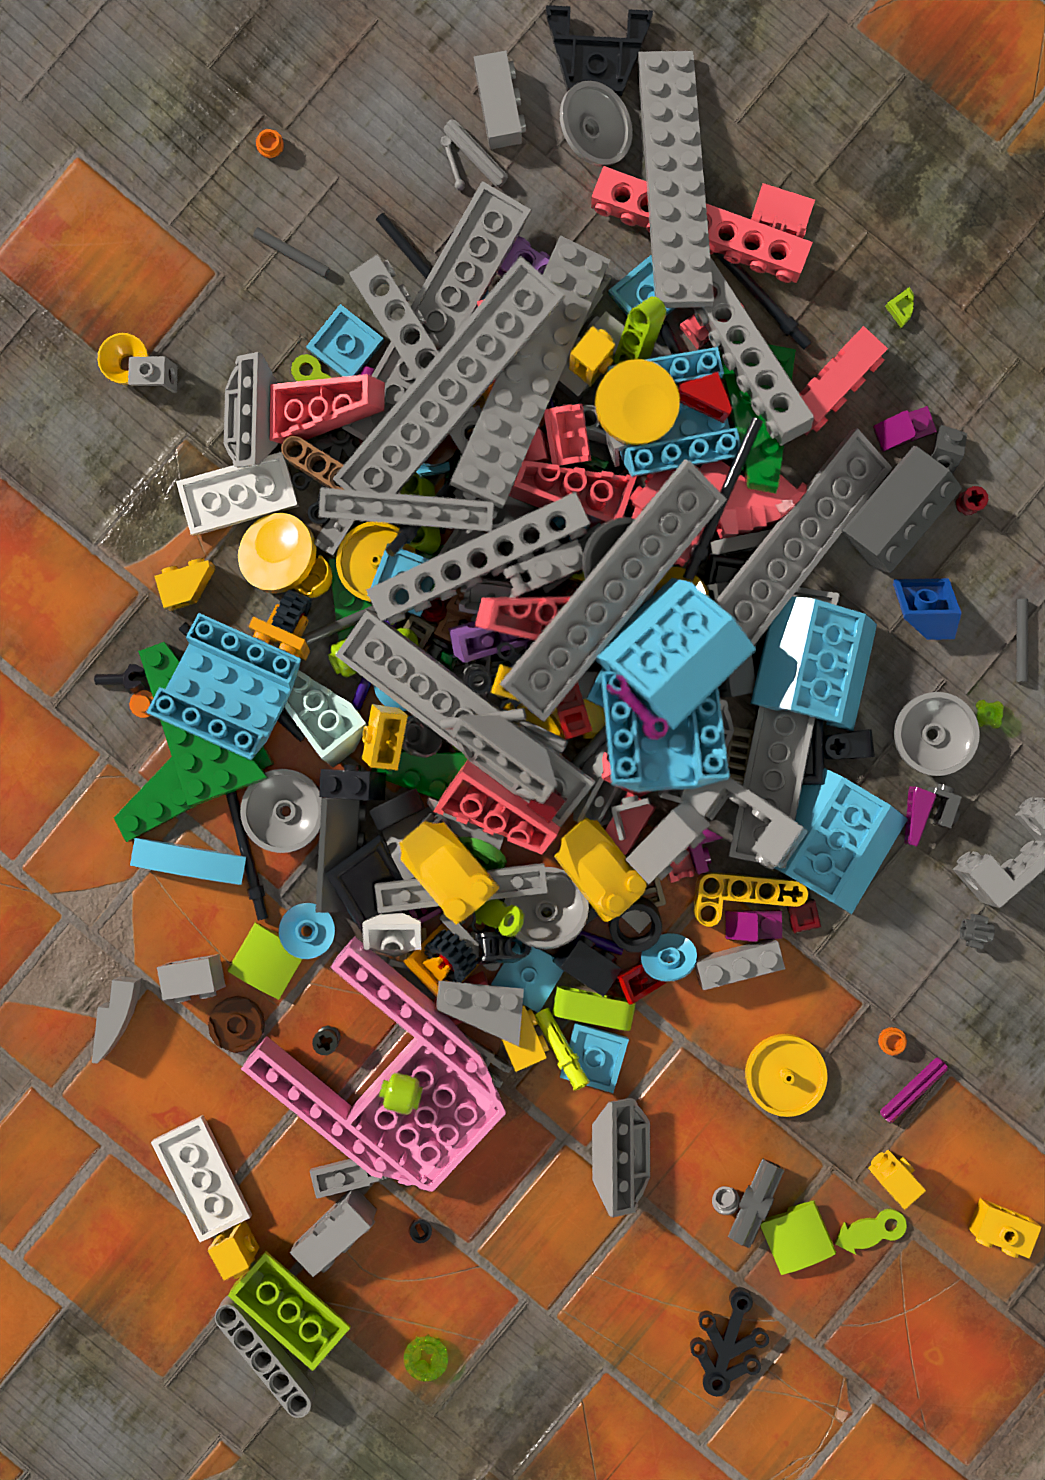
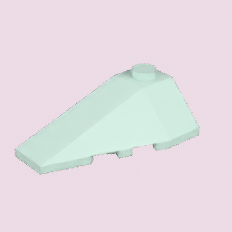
[284,670,367,768]

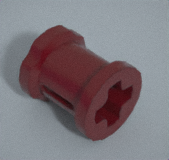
[955,486,989,516]

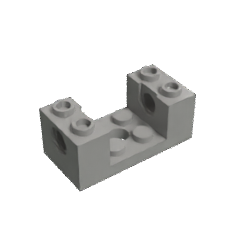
[680,777,808,870]
[952,797,1045,908]

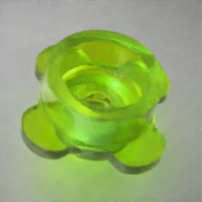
[975,700,1004,728]

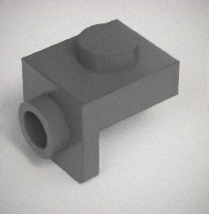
[931,425,967,474]
[927,784,962,828]

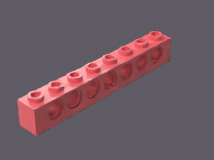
[591,166,813,283]

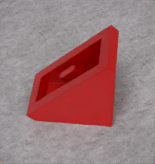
[678,372,732,424]
[618,962,666,1005]

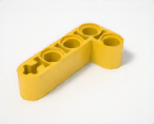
[693,872,808,927]

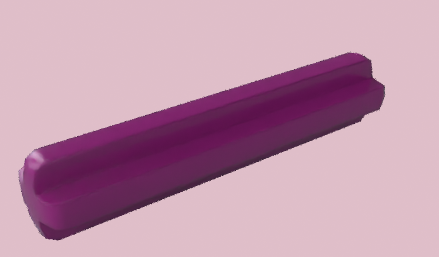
[880,1057,948,1123]

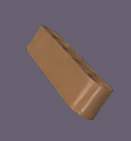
[281,436,396,525]

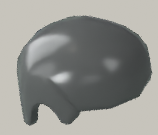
[402,715,443,758]

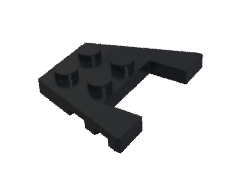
[546,5,653,96]

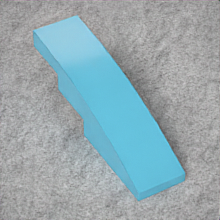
[130,838,246,885]

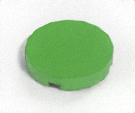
[459,837,507,870]

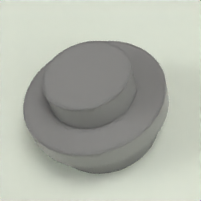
[712,1186,740,1215]

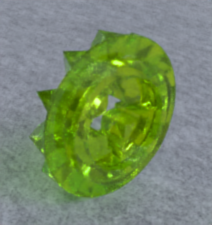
[404,1334,448,1382]

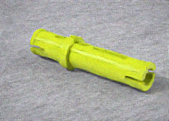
[535,1008,590,1091]

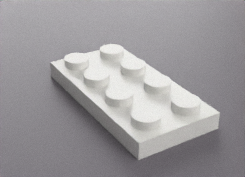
[176,452,299,536]
[151,1115,252,1242]

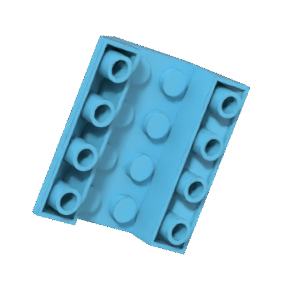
[607,347,741,477]
[595,578,755,730]
[751,596,877,731]
[146,613,301,760]
[601,671,729,791]
[774,768,908,914]

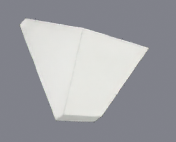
[363,911,421,958]

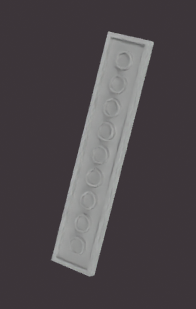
[637,51,714,308]
[342,181,531,441]
[450,235,610,509]
[333,256,565,494]
[715,428,892,674]
[500,460,727,721]
[729,587,840,868]
[335,609,595,827]

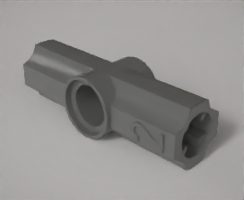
[728,1158,785,1248]

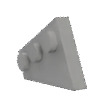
[436,981,524,1046]

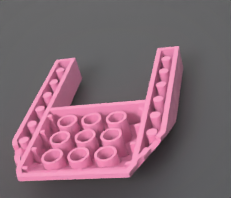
[241,936,506,1192]

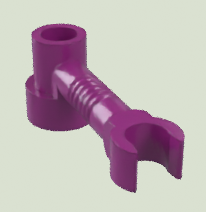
[606,675,668,740]

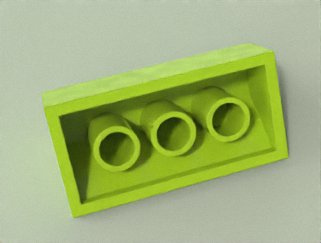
[228,1251,351,1371]

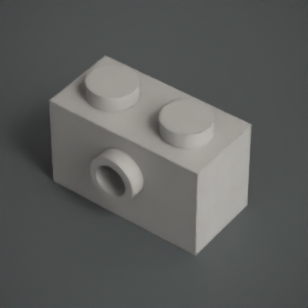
[157,954,226,1003]

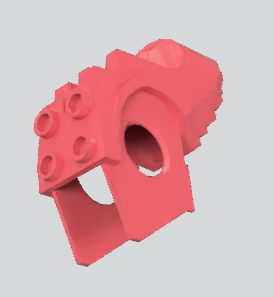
[627,461,807,568]

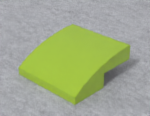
[228,922,302,1000]
[760,1200,836,1275]

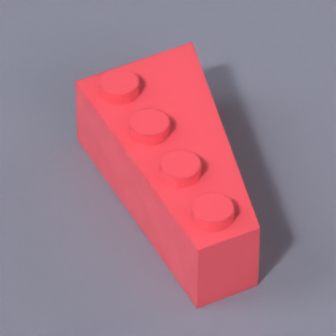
[799,326,888,436]
[270,374,385,444]
[509,460,637,528]
[475,596,572,640]
[433,760,560,854]

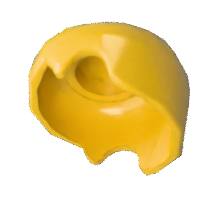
[294,555,332,598]

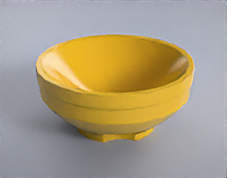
[97,333,149,385]

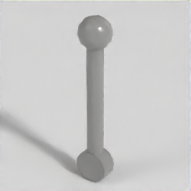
[441,136,465,191]

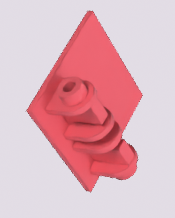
[751,183,815,238]

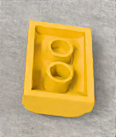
[554,817,647,922]
[399,821,500,925]

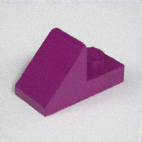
[873,406,937,452]
[688,829,723,874]
[725,910,782,941]

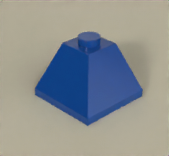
[893,578,961,640]

